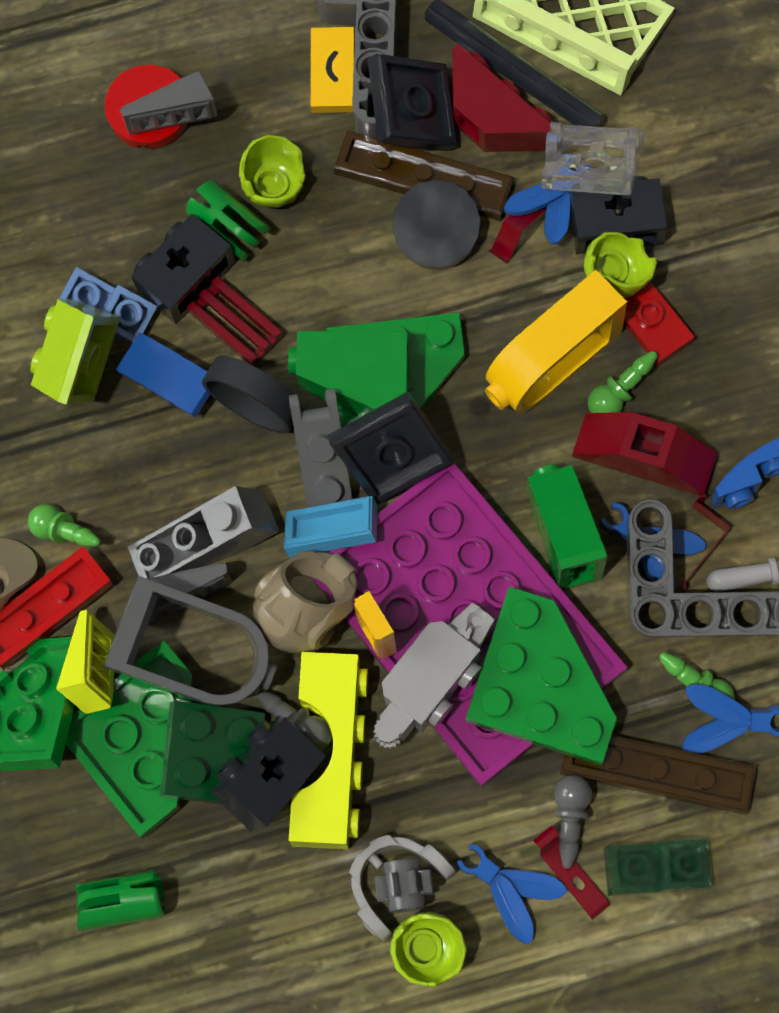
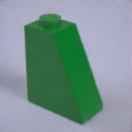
[288,331,409,417]
[526,464,607,591]

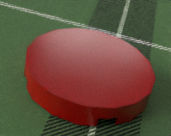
[105,64,188,149]

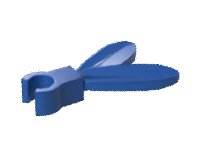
[504,155,591,245]
[599,503,706,591]
[682,683,779,753]
[456,844,566,944]

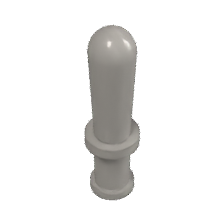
[706,557,779,592]

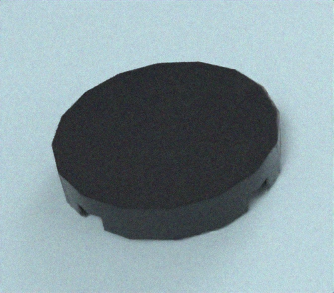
[392,180,481,270]

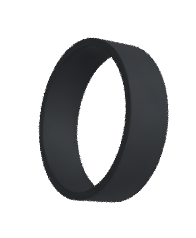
[202,355,303,433]

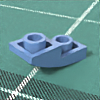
[59,267,157,344]

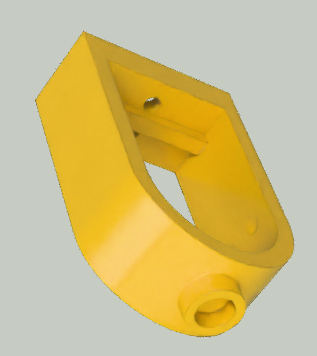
[485,270,627,413]

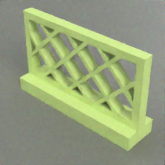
[473,0,675,96]

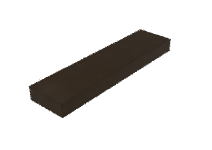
[334,130,514,222]
[560,735,756,815]

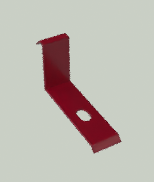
[487,207,547,264]
[682,495,730,593]
[533,826,610,920]

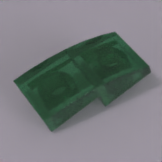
[604,839,711,896]

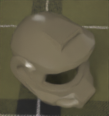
[253,551,358,653]

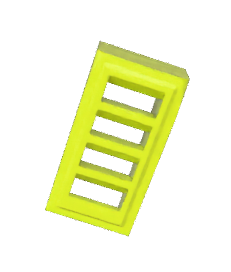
[56,610,115,714]

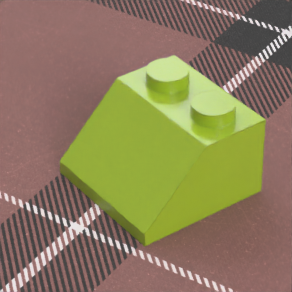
[30,299,121,405]

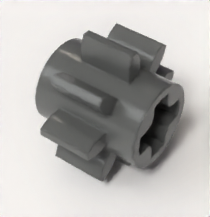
[374,859,434,913]

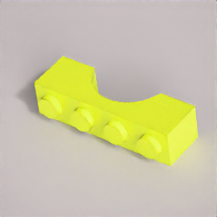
[289,652,368,850]

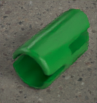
[186,180,271,262]
[76,870,165,932]

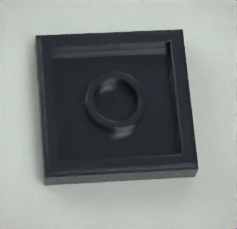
[367,53,457,151]
[328,391,454,504]

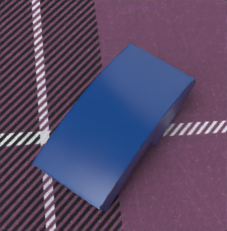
[116,332,210,418]
[711,438,779,510]

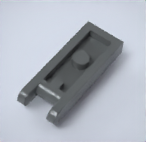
[289,388,352,508]

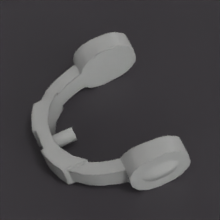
[349,835,456,942]

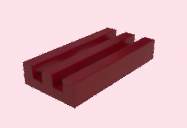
[187,277,283,367]

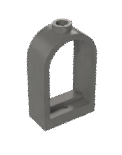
[103,576,277,706]

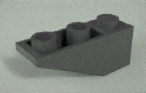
[128,486,279,579]

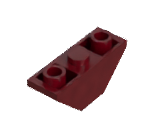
[452,44,554,152]
[572,412,717,496]

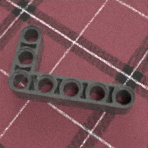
[626,499,779,637]

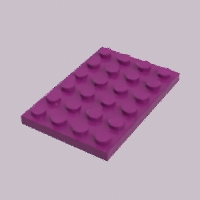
[310,463,627,788]

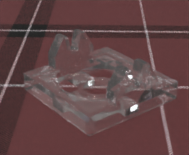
[541,122,644,195]

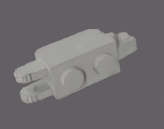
[373,603,494,750]

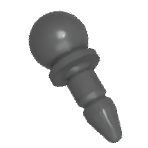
[256,690,332,752]
[554,775,592,869]

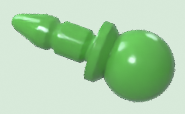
[587,351,657,413]
[28,504,101,547]
[659,652,735,715]

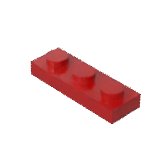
[0,546,114,670]

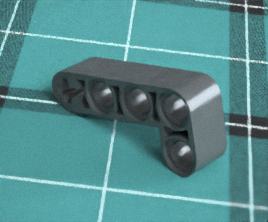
[316,0,397,138]

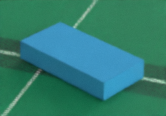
[284,496,378,558]

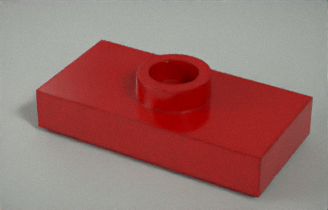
[623,281,695,367]

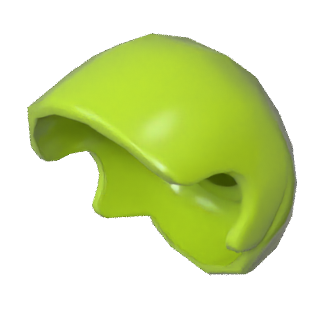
[239,135,306,208]
[584,232,657,298]
[390,912,467,987]

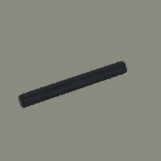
[425,0,605,136]

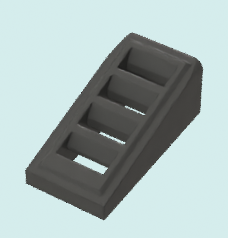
[120,71,218,135]
[147,563,232,625]

